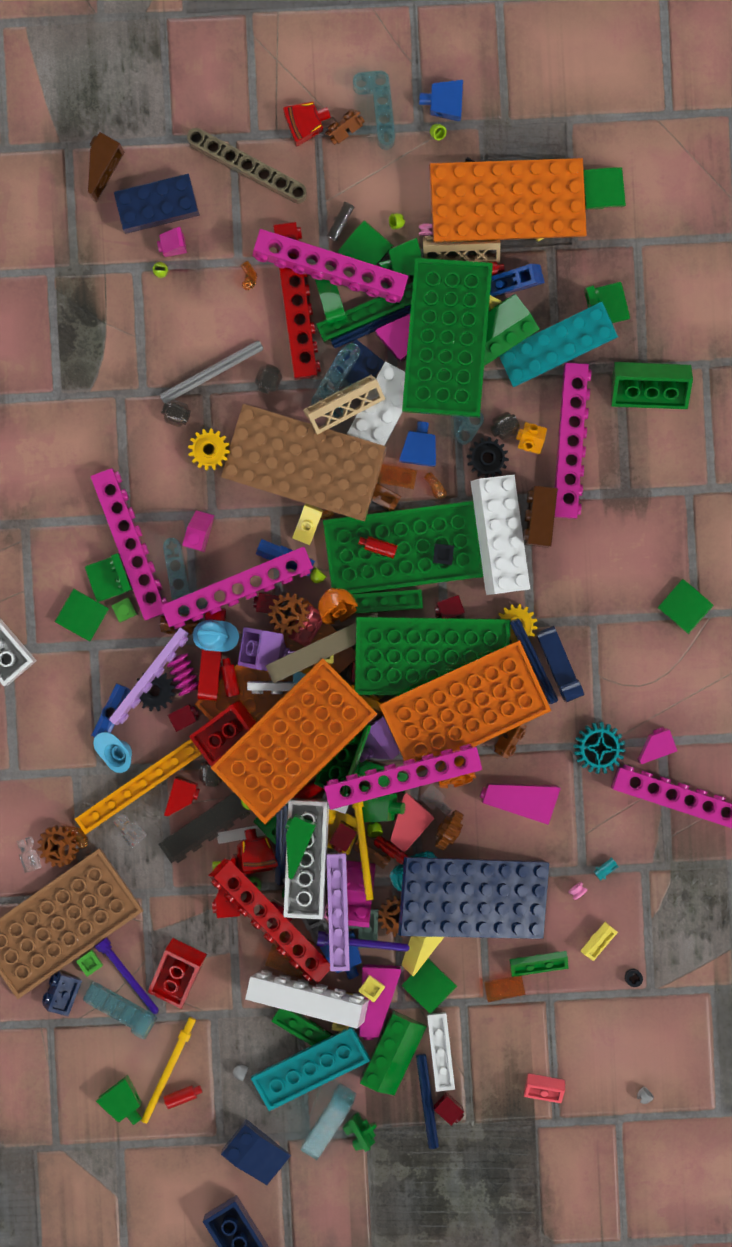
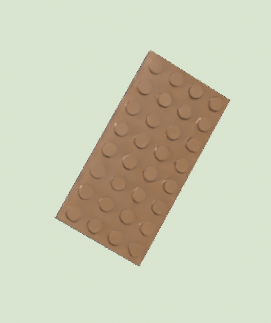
[221,404,387,522]
[0,848,144,999]

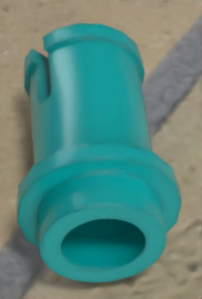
[593,857,619,881]

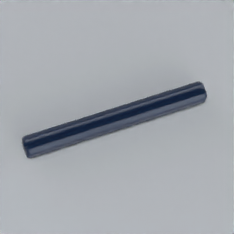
[331,305,411,348]
[510,618,558,704]
[275,804,288,886]
[416,1054,439,1149]

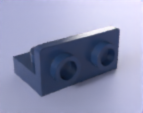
[42,970,82,1016]

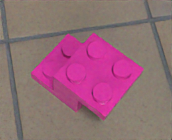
[346,860,376,928]

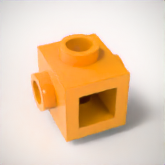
[516,422,547,454]

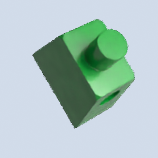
[379,238,422,278]
[362,785,405,822]
[96,1075,142,1125]

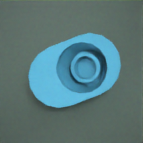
[193,620,239,652]
[93,732,132,773]

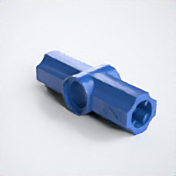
[256,539,315,576]
[91,683,131,737]

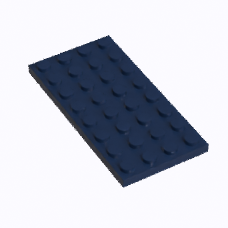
[398,857,549,939]

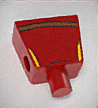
[283,102,331,147]
[237,828,278,875]

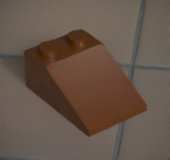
[88,132,125,202]

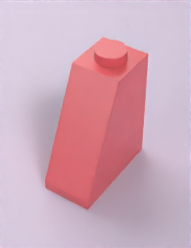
[390,791,435,853]

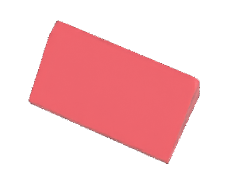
[288,604,323,647]
[524,1074,565,1103]

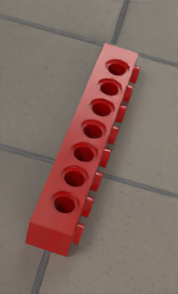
[273,222,321,380]
[208,858,330,984]

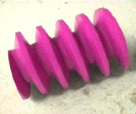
[167,653,199,696]

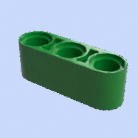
[315,269,346,324]

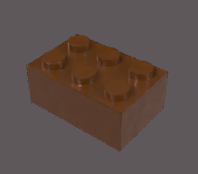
[523,486,558,548]

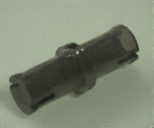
[327,201,355,242]

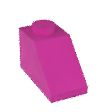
[157,227,187,257]
[637,727,677,764]

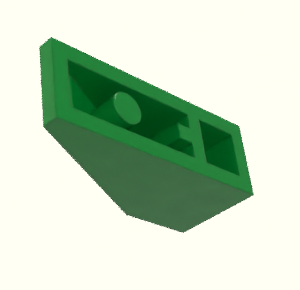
[285,814,317,880]

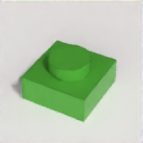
[111,597,138,623]
[76,949,104,977]

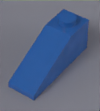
[490,264,545,297]

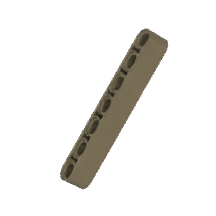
[187,128,307,204]
[265,612,379,683]

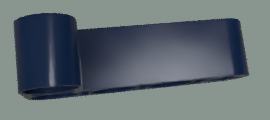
[536,626,584,703]

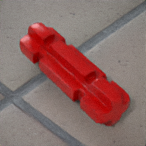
[374,836,408,865]

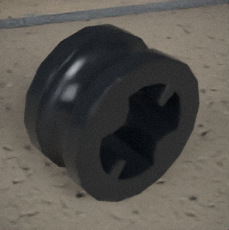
[625,969,643,987]

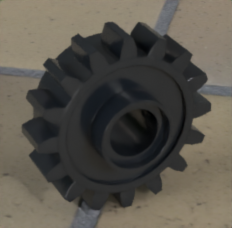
[466,437,509,478]
[134,672,176,711]

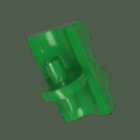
[343,1112,377,1152]

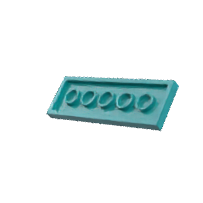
[499,302,619,387]
[251,1027,370,1111]

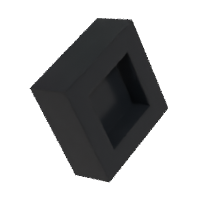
[433,544,454,565]

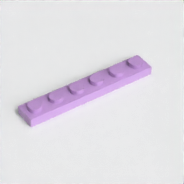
[109,627,189,725]
[327,853,350,971]

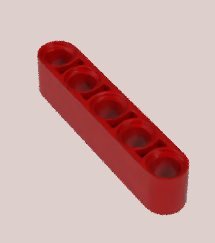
[198,608,226,701]

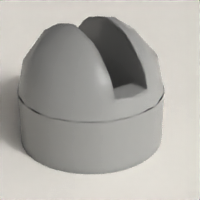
[233,1064,249,1082]
[637,1086,654,1104]

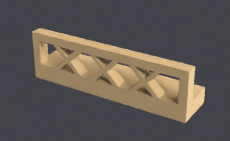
[423,235,500,263]
[303,375,385,435]

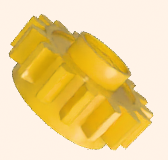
[188,428,230,471]
[498,604,538,643]

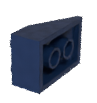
[221,1119,291,1185]

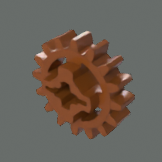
[268,593,311,635]
[435,810,464,851]
[37,825,79,868]
[378,895,403,938]

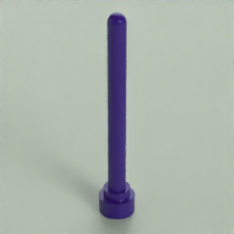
[317,931,410,952]
[94,937,159,1014]

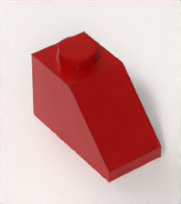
[164,777,200,817]

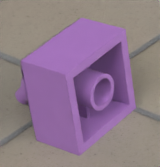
[238,627,295,671]
[359,715,400,762]

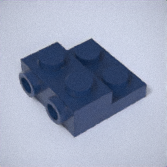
[332,339,385,386]

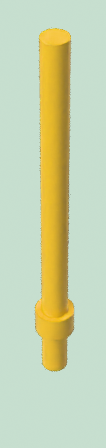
[352,788,374,901]
[141,1017,196,1124]

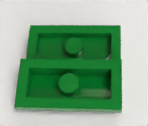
[583,167,626,209]
[338,220,394,265]
[658,579,714,635]
[55,588,109,641]
[401,958,457,1014]

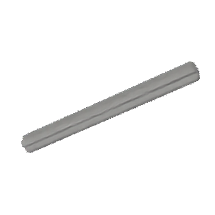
[160,341,263,404]

